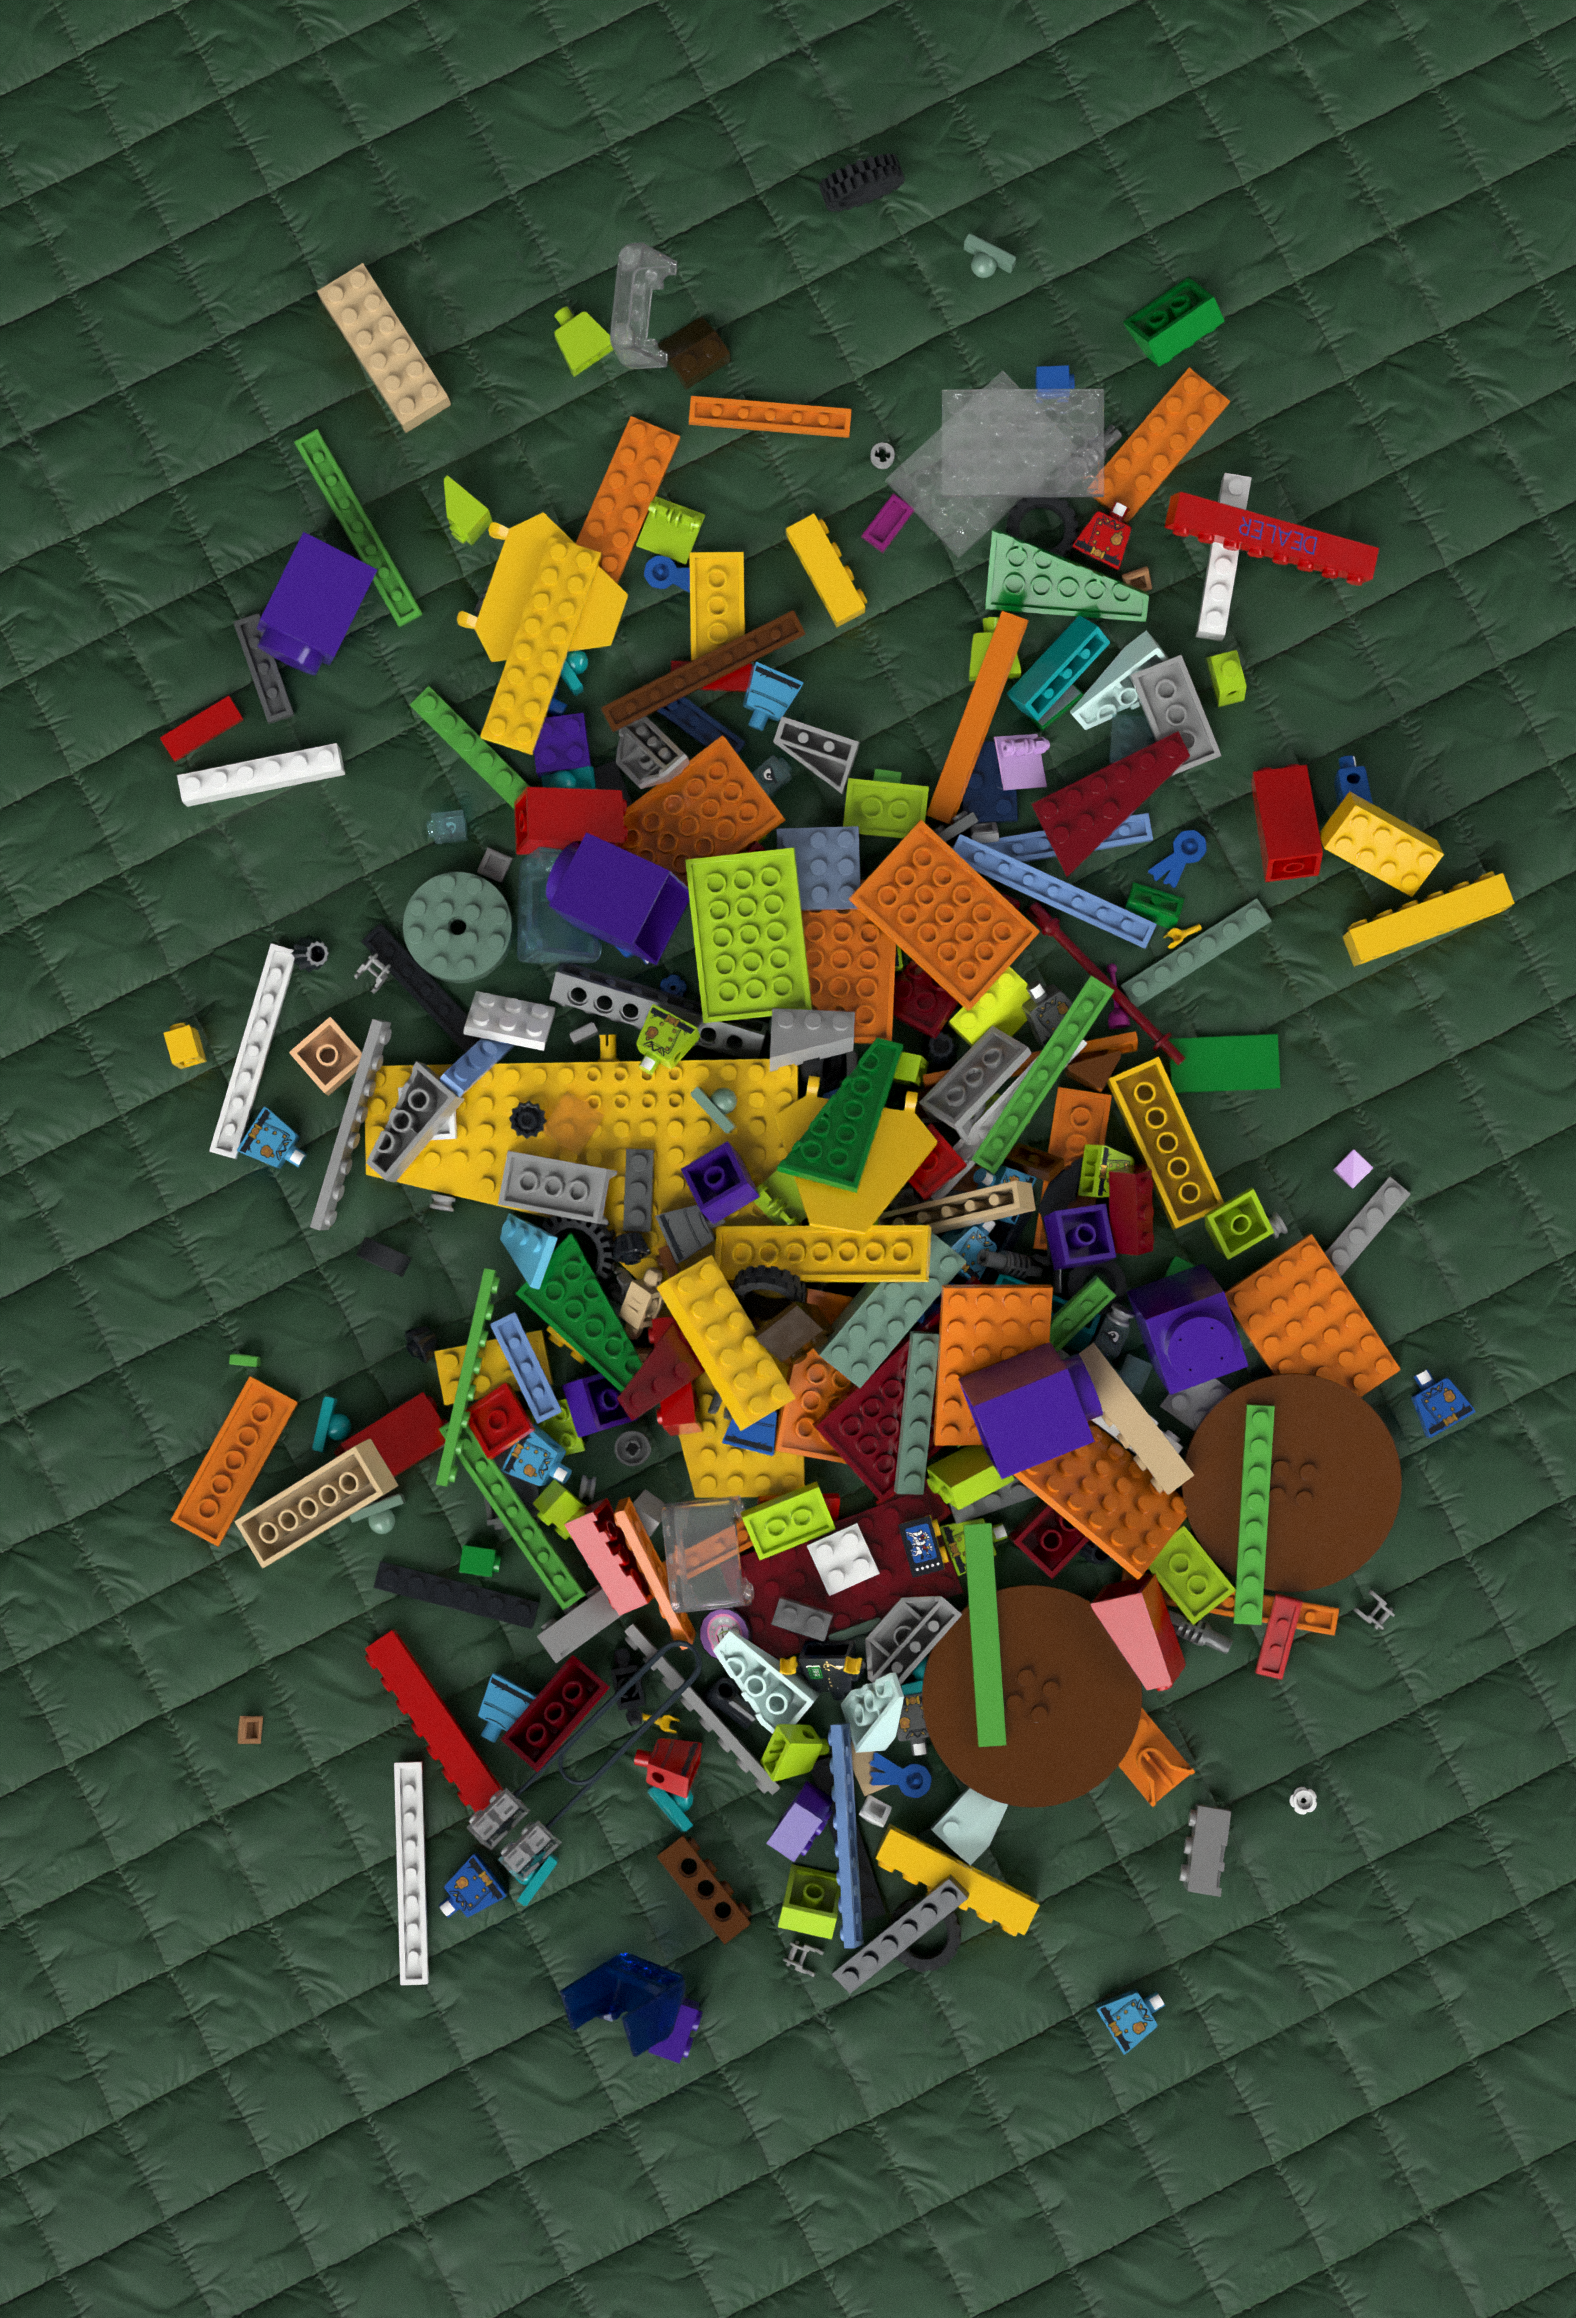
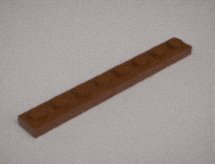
[601,610,806,733]

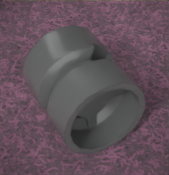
[615,1431,651,1466]

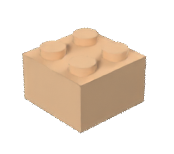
[289,1017,362,1096]

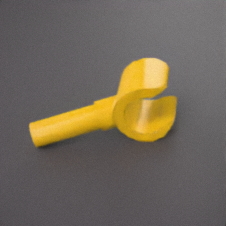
[1163,924,1202,949]
[642,1713,680,1734]

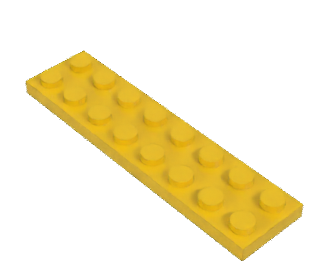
[481,536,602,755]
[715,1225,932,1282]

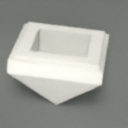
[859,1795,892,1827]

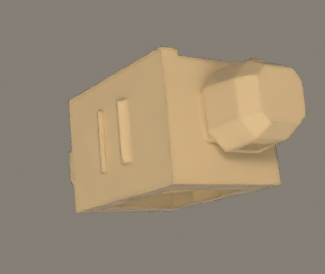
[618,1267,664,1339]

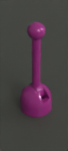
[1106,963,1130,1029]

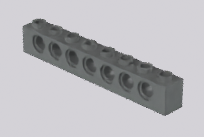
[549,960,769,1059]

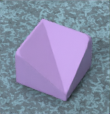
[1333,1149,1373,1189]

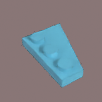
[500,1213,558,1289]

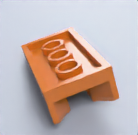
[1118,1707,1195,1807]

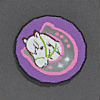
[699,1606,753,1661]

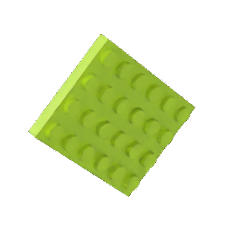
[685,848,813,1023]

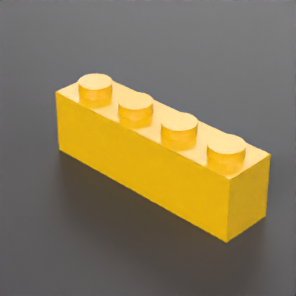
[786,514,867,627]

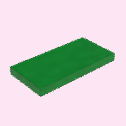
[1169,1034,1281,1093]

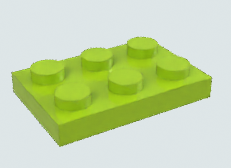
[843,778,929,838]
[740,1481,836,1560]
[1148,1526,1236,1625]

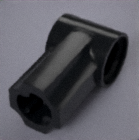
[704,1678,757,1729]

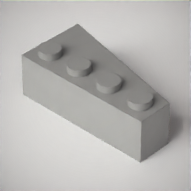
[366,1061,465,1183]

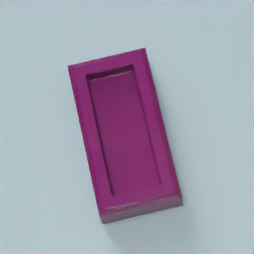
[861,493,915,553]

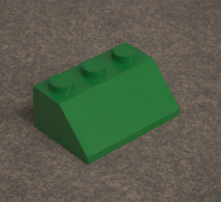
[1123,277,1225,367]

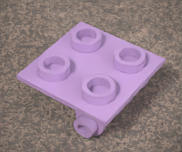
[994,734,1050,790]

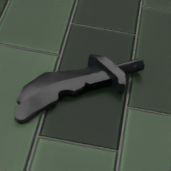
[1033,1157,1083,1294]

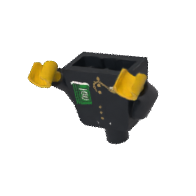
[780,1640,867,1701]

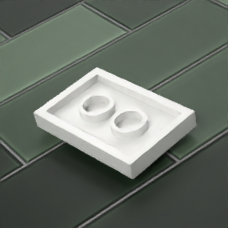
[464,991,555,1051]

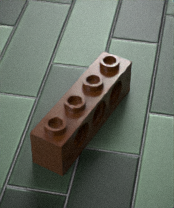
[657,1833,752,1945]

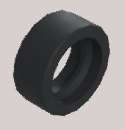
[801,1053,844,1090]
[356,1236,412,1277]

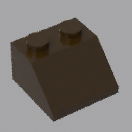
[657,316,731,390]
[753,1301,834,1365]

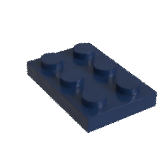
[962,741,1018,823]

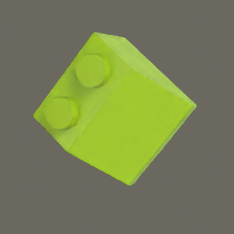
[444,475,493,546]
[1205,1187,1274,1260]
[778,1864,841,1939]

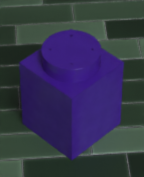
[257,532,377,675]
[546,832,690,965]
[1126,1264,1248,1395]
[958,1342,1103,1479]

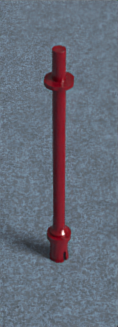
[1025,901,1186,1066]

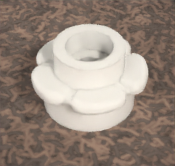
[1290,1787,1317,1814]

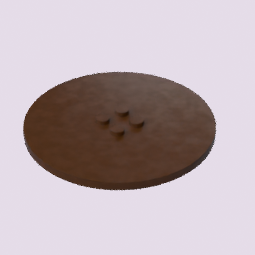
[1182,1373,1402,1592]
[922,1585,1142,1807]

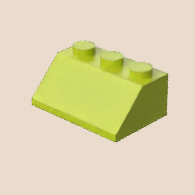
[948,966,1031,1047]

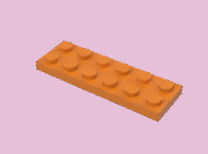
[1085,367,1230,525]
[576,416,680,584]
[1033,1087,1112,1251]
[170,1376,299,1547]

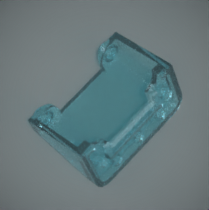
[517,847,602,963]

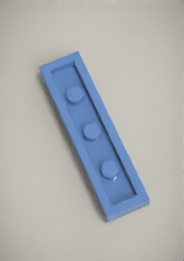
[439,1038,515,1098]
[490,1312,563,1424]

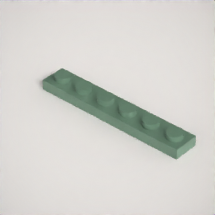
[1120,899,1272,1008]
[894,1331,939,1495]

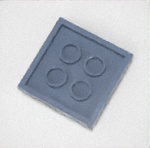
[777,826,860,911]

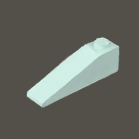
[1070,630,1169,730]
[713,1629,821,1734]
[841,1673,904,1753]
[931,1787,1008,1866]

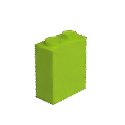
[926,1445,1015,1510]

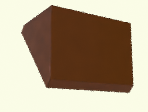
[1064,1051,1122,1093]

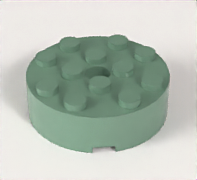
[403,872,514,984]

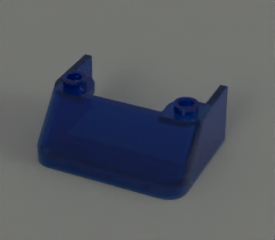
[560,1953,686,2057]

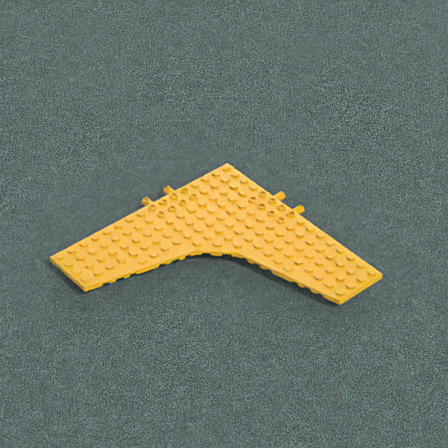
[365,1035,805,1498]

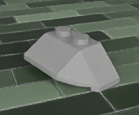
[616,717,690,789]
[865,1596,962,1685]

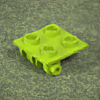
[636,496,705,565]
[754,1170,807,1226]
[525,1399,585,1456]

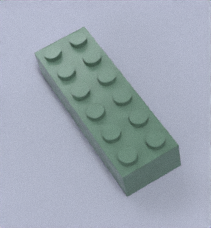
[813,1221,967,1388]

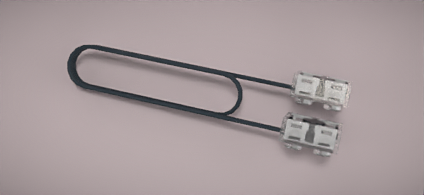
[466,1640,702,1882]

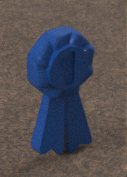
[644,555,690,593]
[1148,830,1206,888]
[868,1752,932,1798]

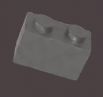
[771,1596,834,1642]

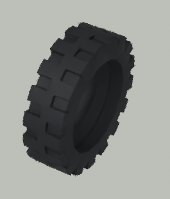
[1006,492,1078,558]
[732,1265,807,1321]
[889,1896,961,1972]

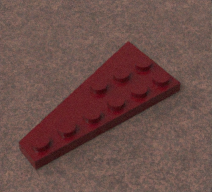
[1031,731,1191,878]
[893,890,1020,1039]
[617,1282,760,1421]

